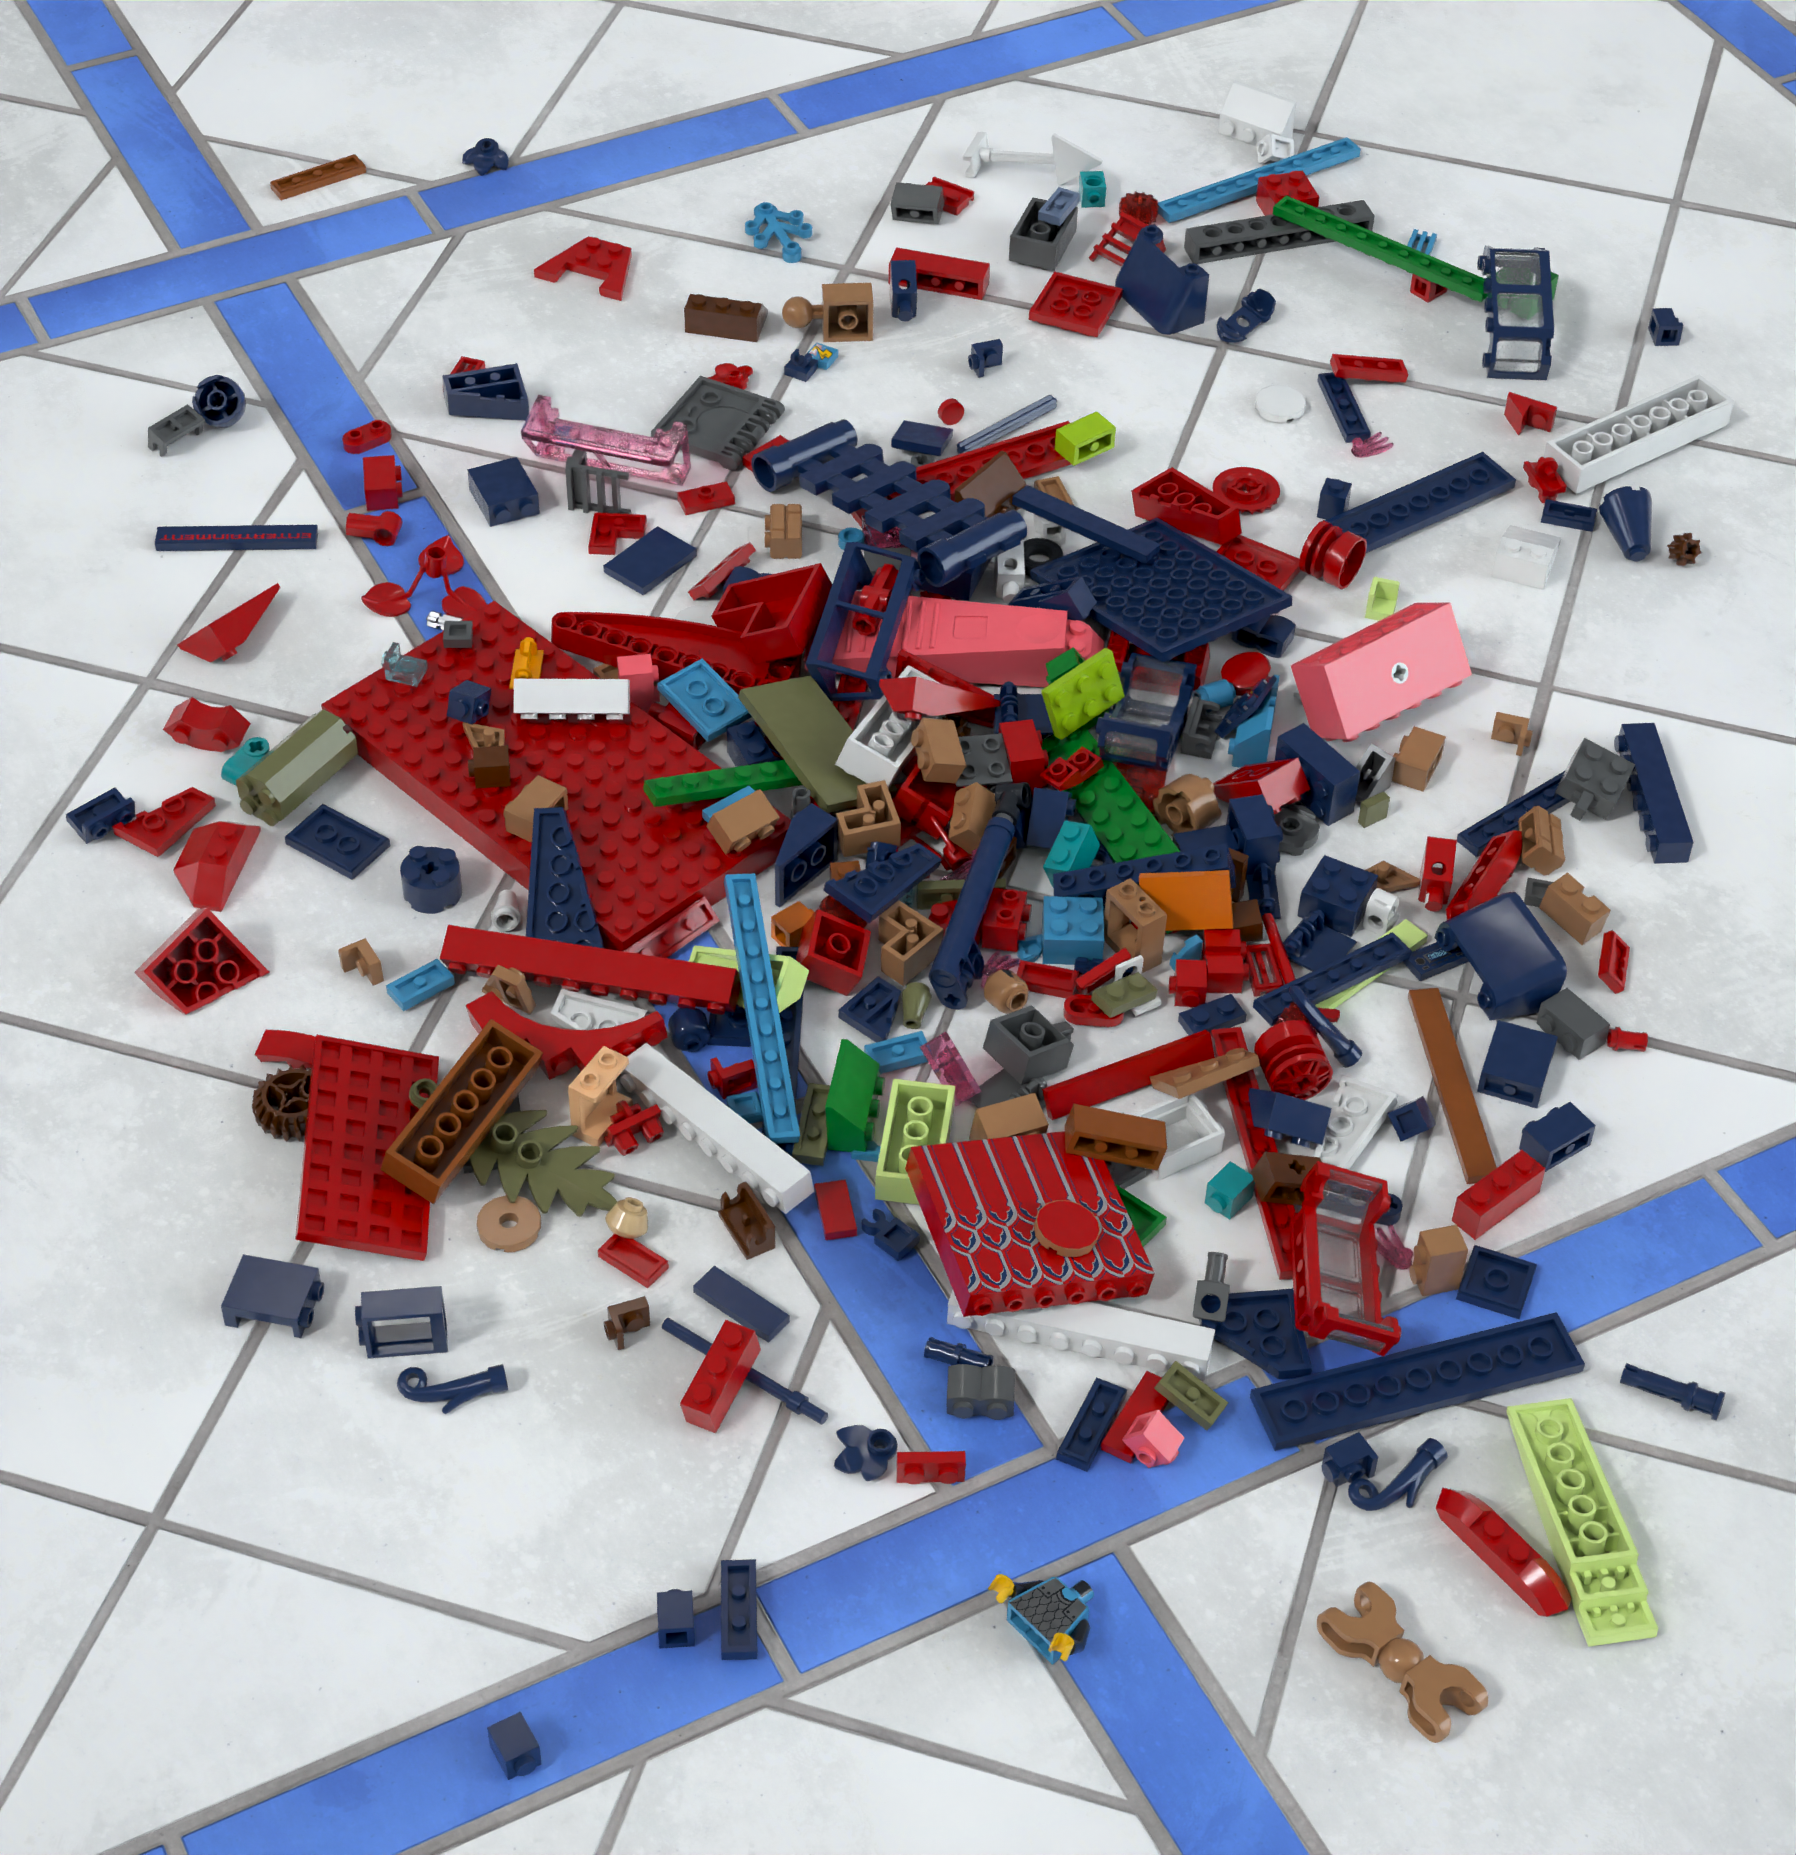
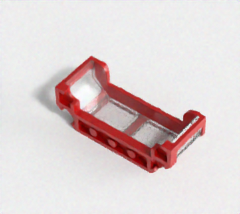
[1290,1161,1401,1356]

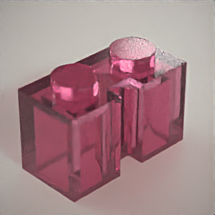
[920,1031,981,1107]

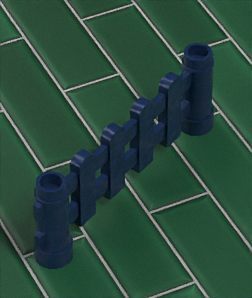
[751,419,1027,588]

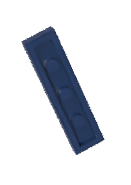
[1317,372,1371,443]

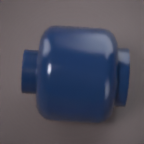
[668,1008,711,1052]

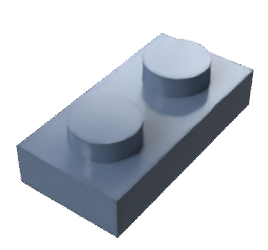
[1038,187,1081,226]

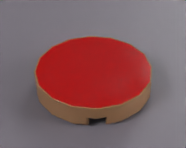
[1034,1200,1100,1257]

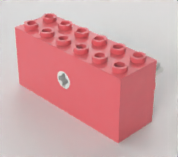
[1290,602,1472,742]

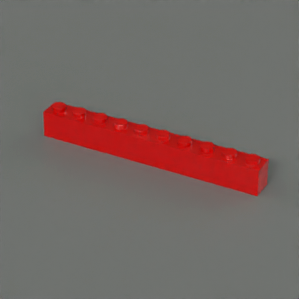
[440,925,741,1015]

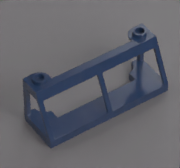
[805,542,925,701]

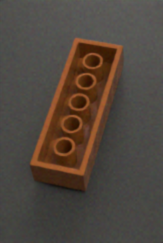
[381,1019,543,1204]

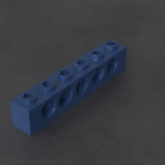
[1053,843,1236,911]

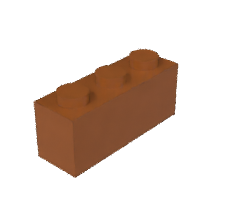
[1064,1104,1167,1170]

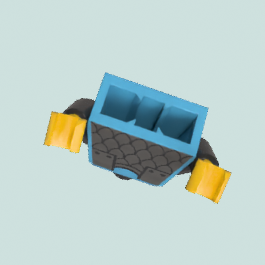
[988,1574,1094,1665]

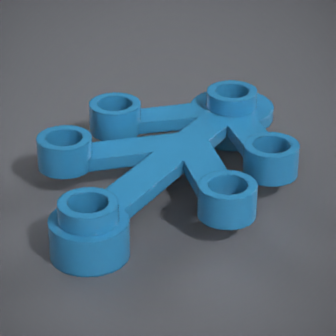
[745,202,812,263]

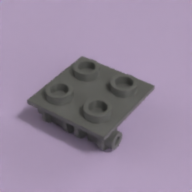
[955,733,1013,793]
[965,1069,1047,1109]

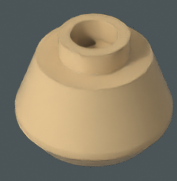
[605,1197,648,1239]

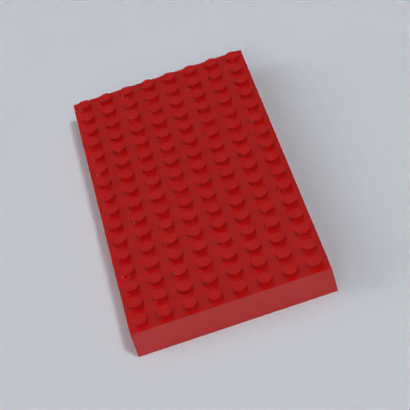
[321,601,791,951]

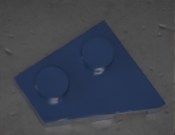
[838,976,901,1042]

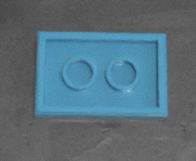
[657,658,752,742]

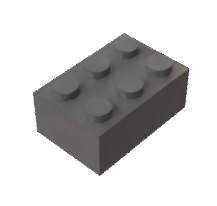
[1009,197,1078,271]

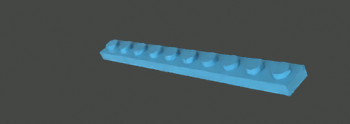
[1156,137,1361,223]
[724,873,800,1144]

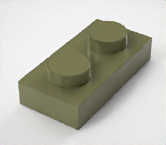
[1091,972,1158,1018]
[1154,1361,1228,1430]

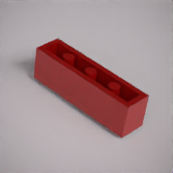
[888,247,990,300]

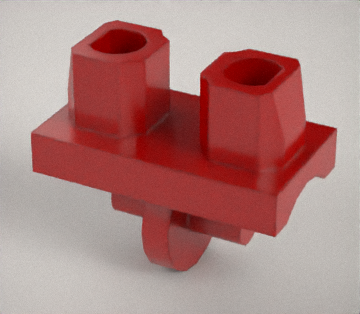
[1523,457,1567,504]
[604,1100,664,1156]

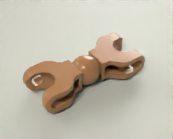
[1317,1581,1488,1743]

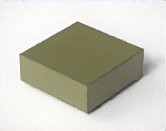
[1358,792,1390,828]

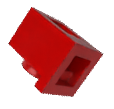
[1410,274,1448,303]

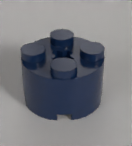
[400,846,462,914]

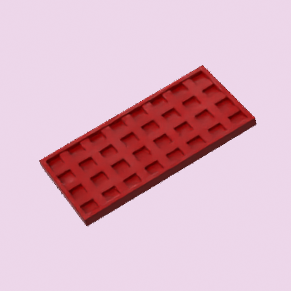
[295,1034,439,1261]

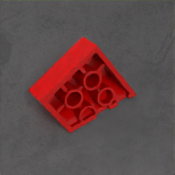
[134,908,270,1015]

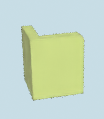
[1365,577,1400,621]

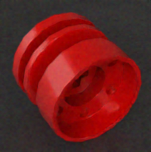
[1299,520,1367,590]
[1254,1020,1333,1100]

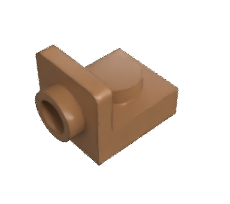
[1491,712,1533,756]
[338,938,384,986]

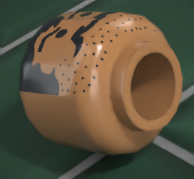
[984,969,1028,1014]

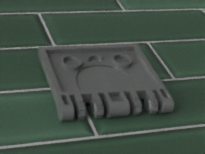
[651,376,785,471]

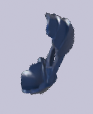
[1217,289,1276,342]

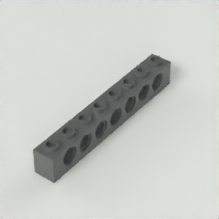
[1184,200,1375,264]

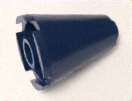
[1599,486,1652,561]

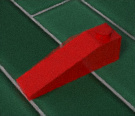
[177,583,281,663]
[879,677,1001,721]

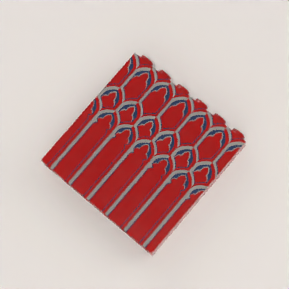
[905,1131,1155,1317]

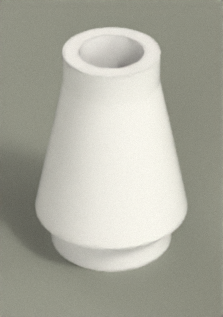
[491,890,521,931]

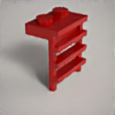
[1089,212,1166,267]

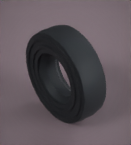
[1023,538,1063,577]

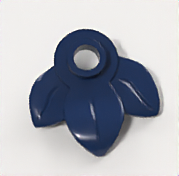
[462,138,509,176]
[834,1425,898,1481]

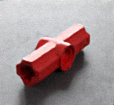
[852,563,899,636]

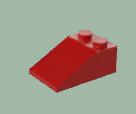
[1213,758,1310,814]

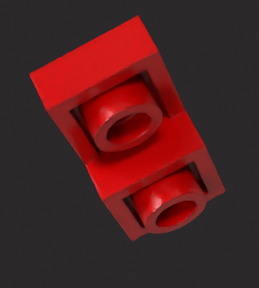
[1040,746,1104,791]
[255,1030,316,1068]

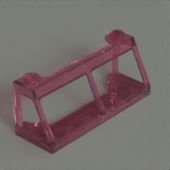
[521,395,691,486]

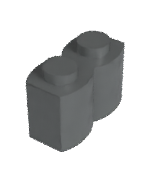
[947,1364,1015,1420]

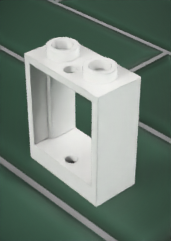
[1133,1094,1225,1180]

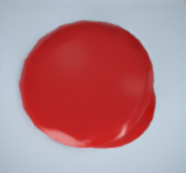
[1221,652,1271,696]

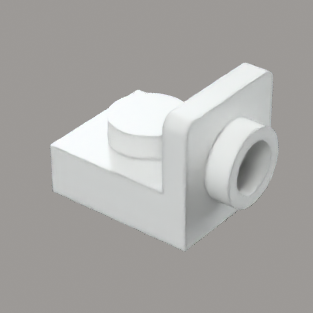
[1257,134,1294,164]

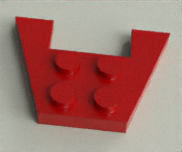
[534,236,632,301]

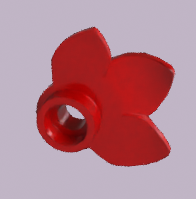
[708,363,753,390]

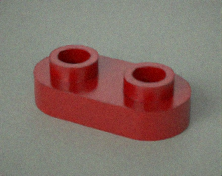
[342,420,392,454]
[1063,994,1124,1027]

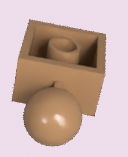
[782,283,873,342]

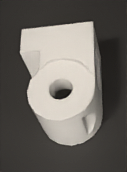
[1034,514,1065,545]
[1362,888,1400,936]

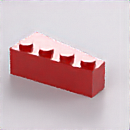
[1131,467,1242,545]

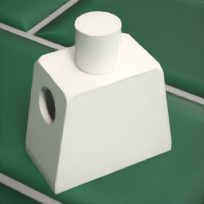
[994,540,1025,604]

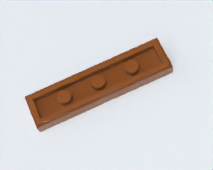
[270,154,366,200]

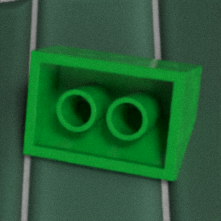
[825,1039,885,1152]

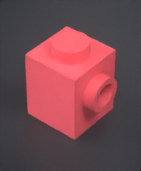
[1122,1410,1185,1468]

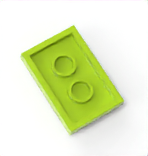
[1041,648,1125,740]

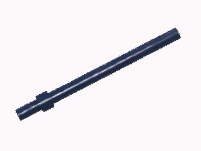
[662,1318,828,1425]

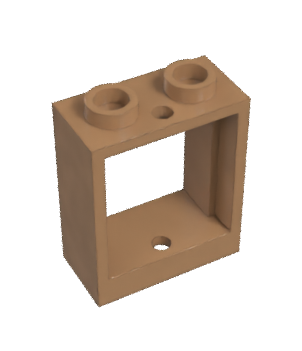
[1104,878,1167,973]

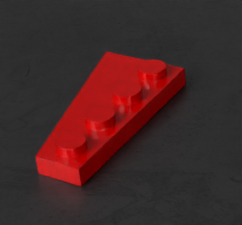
[895,649,995,729]

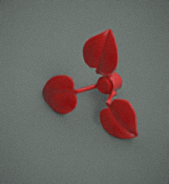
[361,535,487,619]

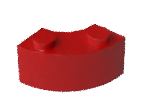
[163,697,251,752]

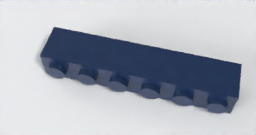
[1614,723,1694,864]

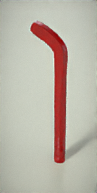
[1262,913,1340,1022]

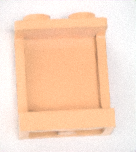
[568,1046,633,1147]

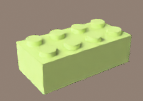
[875,1079,955,1205]

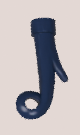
[1289,984,1362,1068]
[397,1364,508,1414]
[1348,1438,1448,1511]

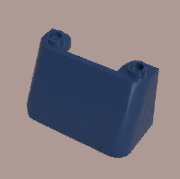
[1115,224,1209,335]
[1434,892,1567,1021]

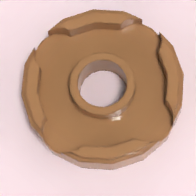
[476,1195,541,1252]

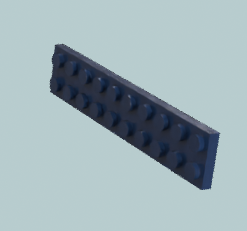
[1250,1312,1585,1451]

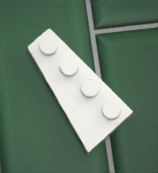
[1313,1075,1398,1170]

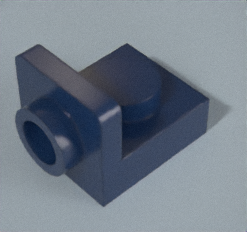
[968,339,1003,378]

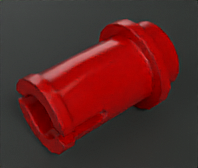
[1607,1027,1648,1052]

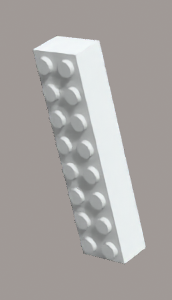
[1544,374,1734,494]

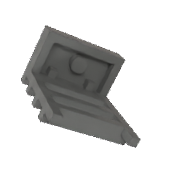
[565,447,631,514]

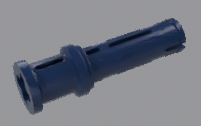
[1620,1363,1726,1421]

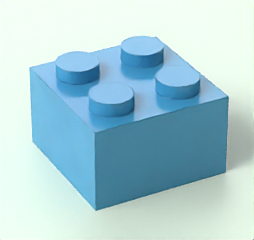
[1042,896,1104,965]

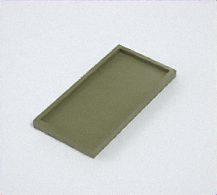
[738,675,898,813]

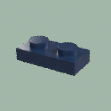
[1178,994,1247,1036]

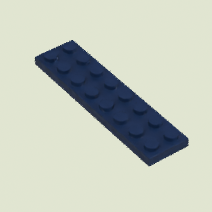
[1325,452,1516,553]

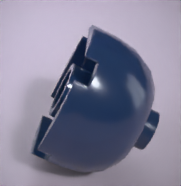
[192,375,246,428]

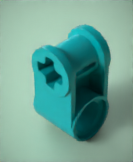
[221,737,270,786]

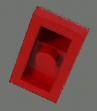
[1504,392,1557,435]

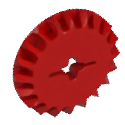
[1212,467,1280,515]

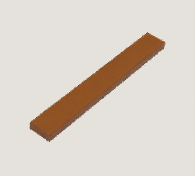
[1408,988,1497,1184]

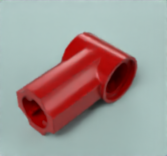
[346,511,403,546]

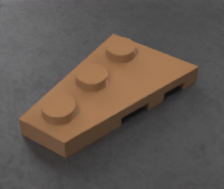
[1150,1048,1260,1099]

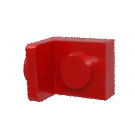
[707,1057,757,1099]

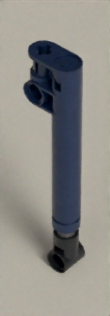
[928,782,1032,1010]

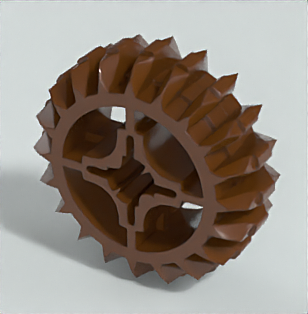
[252,1065,312,1142]

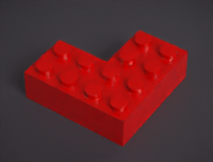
[711,563,832,664]

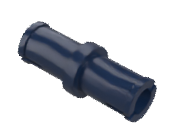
[924,1337,993,1368]

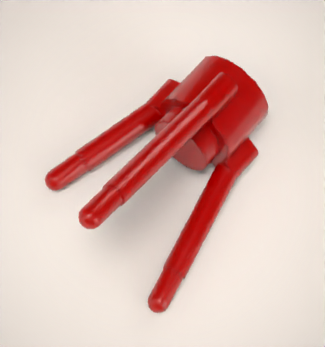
[912,816,972,872]

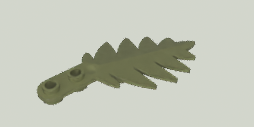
[409,1079,617,1217]

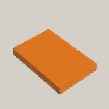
[1139,870,1233,931]

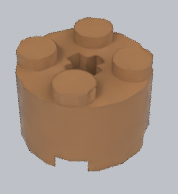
[1153,774,1222,837]

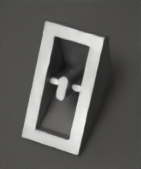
[1356,743,1395,804]

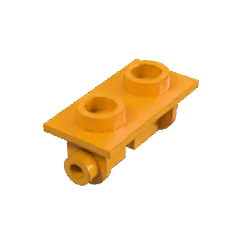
[509,637,544,689]

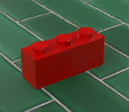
[1452,1150,1546,1240]
[680,1320,761,1433]

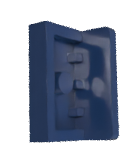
[66,787,135,844]

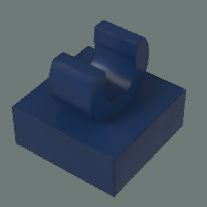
[784,349,818,382]

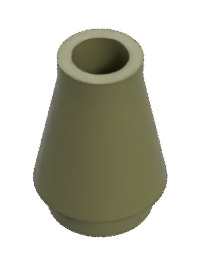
[902,982,932,1029]

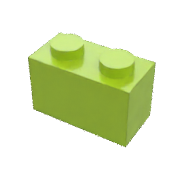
[1055,411,1116,466]

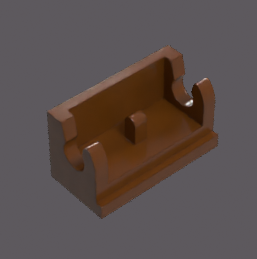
[718,1181,775,1260]

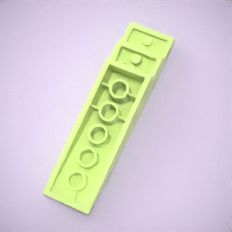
[1506,1398,1658,1647]

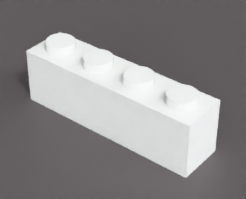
[514,679,630,720]

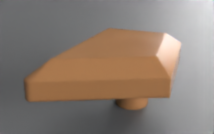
[463,722,505,749]
[1366,860,1420,892]

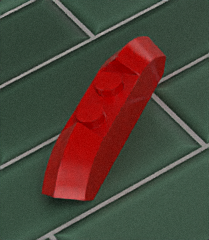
[1446,830,1522,920]
[1436,1487,1572,1617]

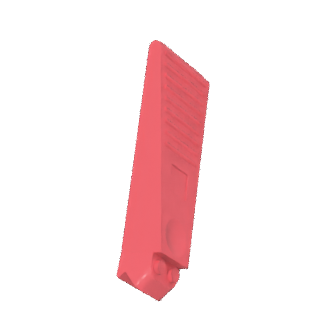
[803,591,1104,687]

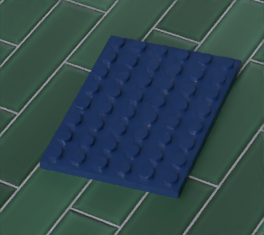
[1030,518,1292,662]

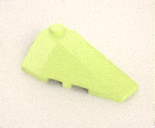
[689,945,809,1013]

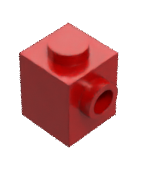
[1169,959,1207,1007]

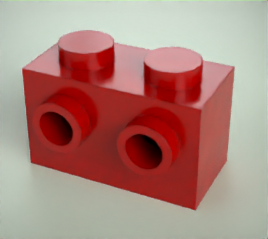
[982,888,1032,952]

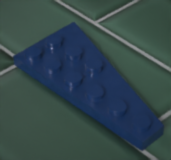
[525,807,605,982]

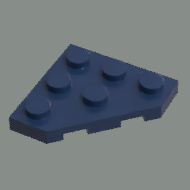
[1199,1288,1312,1379]

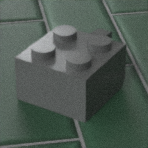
[1555,738,1635,821]
[983,1005,1074,1085]

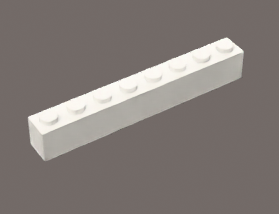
[620,1043,814,1214]
[947,1289,1215,1380]

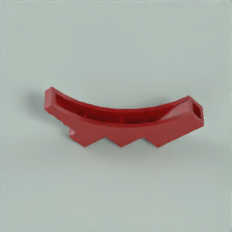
[465,991,668,1080]

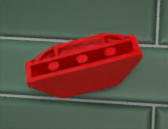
[173,821,261,912]

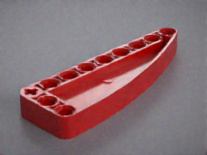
[551,612,802,695]

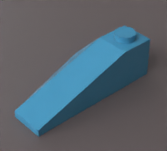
[1228,675,1280,767]

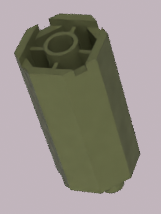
[236,709,358,827]

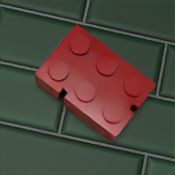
[893,763,965,840]

